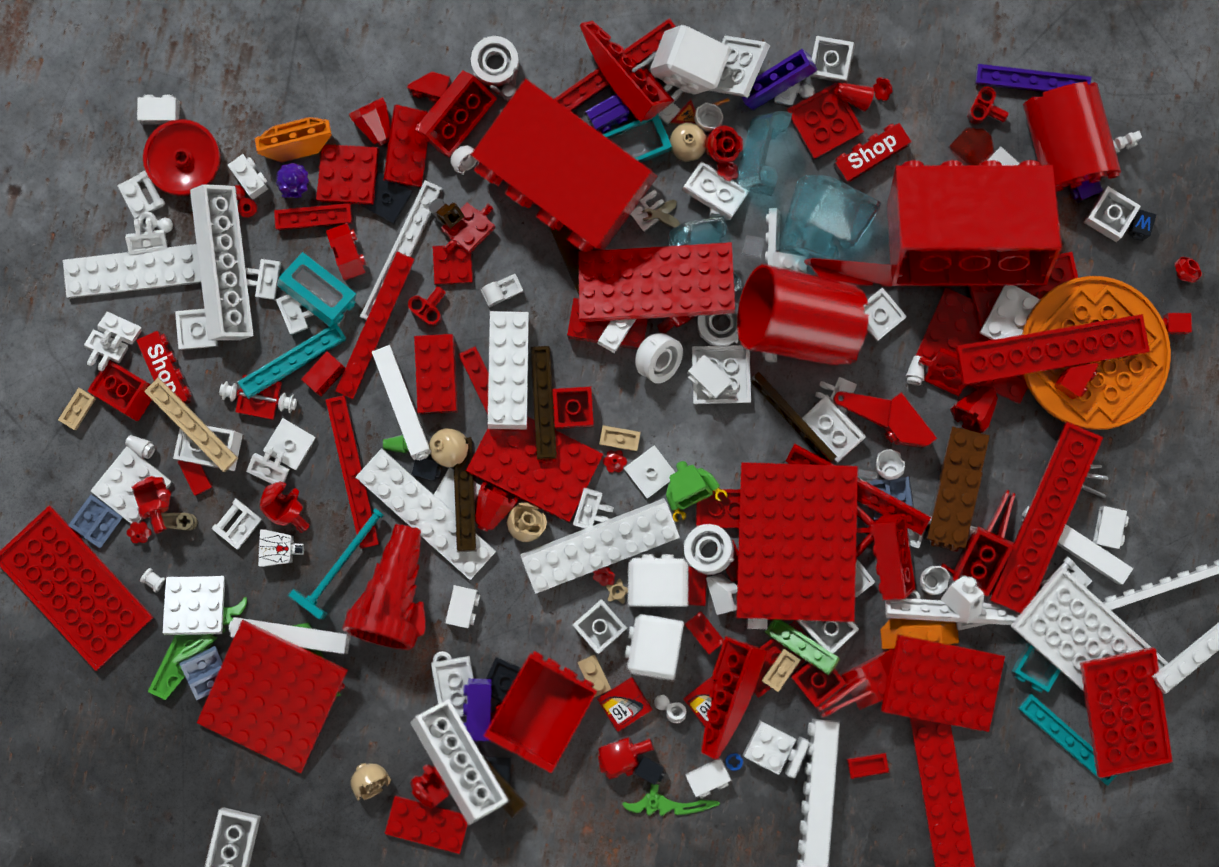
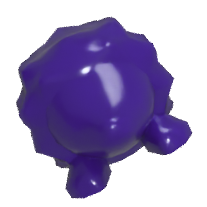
[276,163,309,198]

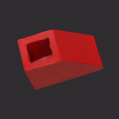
[407,72,452,103]
[1054,363,1098,399]

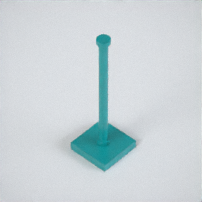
[288,508,384,620]

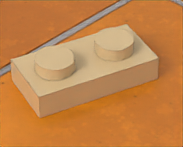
[58,388,96,430]
[599,426,640,451]
[762,649,800,692]
[577,654,611,697]

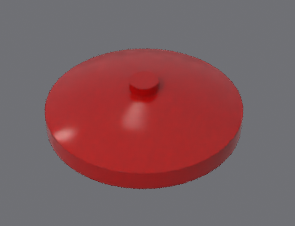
[143,119,220,196]

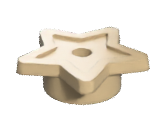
[606,579,628,604]

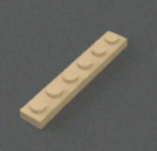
[144,378,239,472]

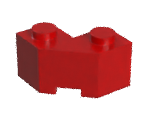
[326,223,367,281]

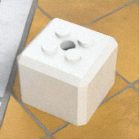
[650,25,731,95]
[628,555,688,606]
[625,614,683,680]

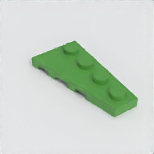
[148,634,218,700]

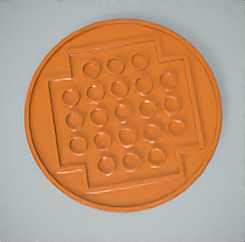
[1022,276,1171,430]

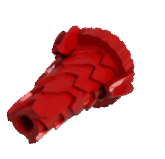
[342,524,425,650]

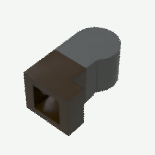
[429,199,465,229]

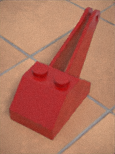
[833,391,937,448]
[952,490,1016,596]
[818,648,894,717]

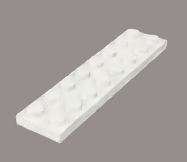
[63,244,201,298]
[356,448,496,580]

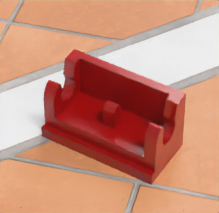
[301,351,345,397]
[685,611,724,654]

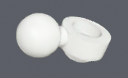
[138,212,173,233]
[654,695,686,723]

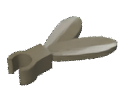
[641,200,680,228]

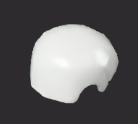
[694,103,723,132]
[451,146,477,174]
[876,449,905,480]
[920,566,951,595]

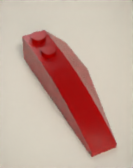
[580,21,674,122]
[701,636,768,759]

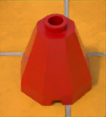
[349,97,390,146]
[950,386,998,433]
[475,482,519,531]

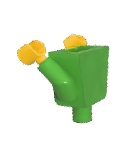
[666,461,728,522]

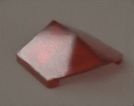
[949,128,994,165]

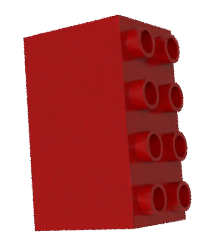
[471,78,658,253]
[887,160,1061,286]

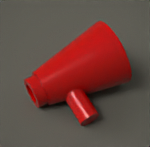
[835,83,874,112]

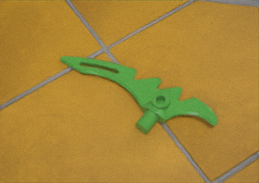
[171,597,247,663]
[622,784,720,816]

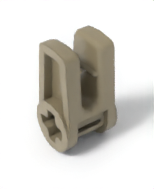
[161,513,198,531]

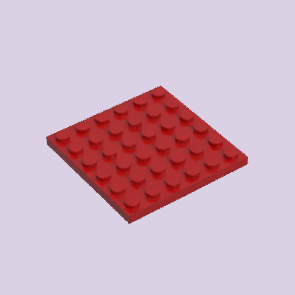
[197,620,348,773]

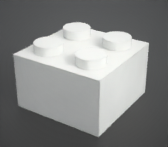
[810,36,854,83]
[1083,186,1141,242]
[573,599,627,654]
[743,721,796,775]

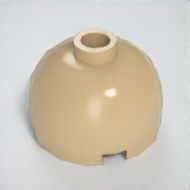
[670,123,707,162]
[429,428,468,468]
[507,503,547,542]
[351,763,391,800]

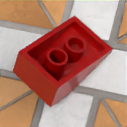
[87,360,152,422]

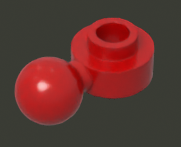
[235,185,258,218]

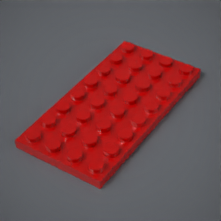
[579,242,735,322]
[0,505,154,671]

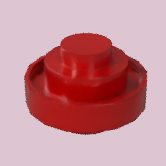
[1175,256,1202,283]

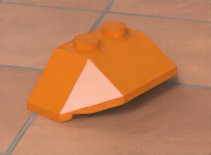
[255,117,332,163]
[880,618,959,649]

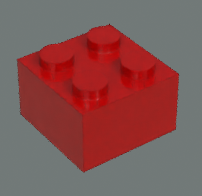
[553,387,594,429]
[790,662,846,707]

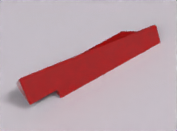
[804,258,892,287]

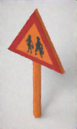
[670,98,729,124]

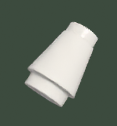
[905,356,924,386]
[125,435,155,459]

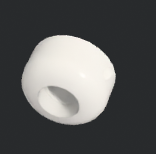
[471,36,519,86]
[697,302,739,347]
[635,333,683,383]
[684,524,734,575]

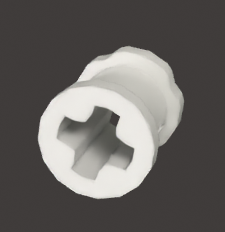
[140,568,166,593]

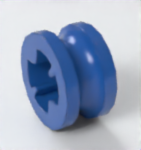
[725,753,743,771]

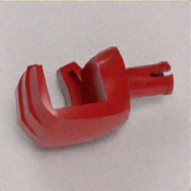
[131,476,171,533]
[260,481,310,533]
[598,737,654,780]
[410,764,451,808]

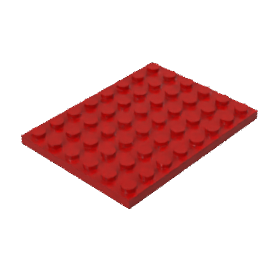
[736,462,858,622]

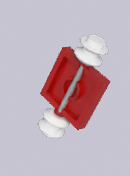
[219,375,297,420]

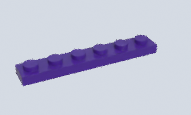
[975,64,1091,92]

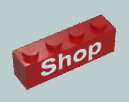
[833,122,912,185]
[136,331,192,404]

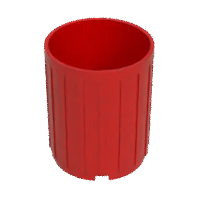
[737,264,869,366]

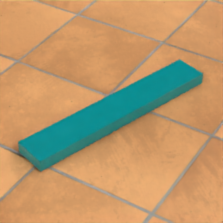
[238,323,347,399]
[1018,694,1118,786]

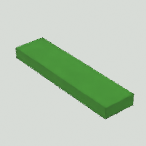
[765,619,840,675]

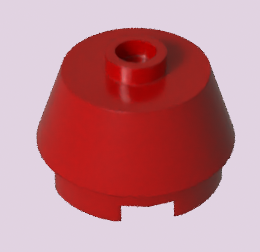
[705,126,743,164]

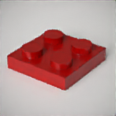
[433,245,473,285]

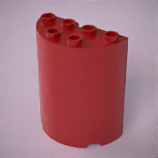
[1023,82,1121,192]
[484,651,597,773]

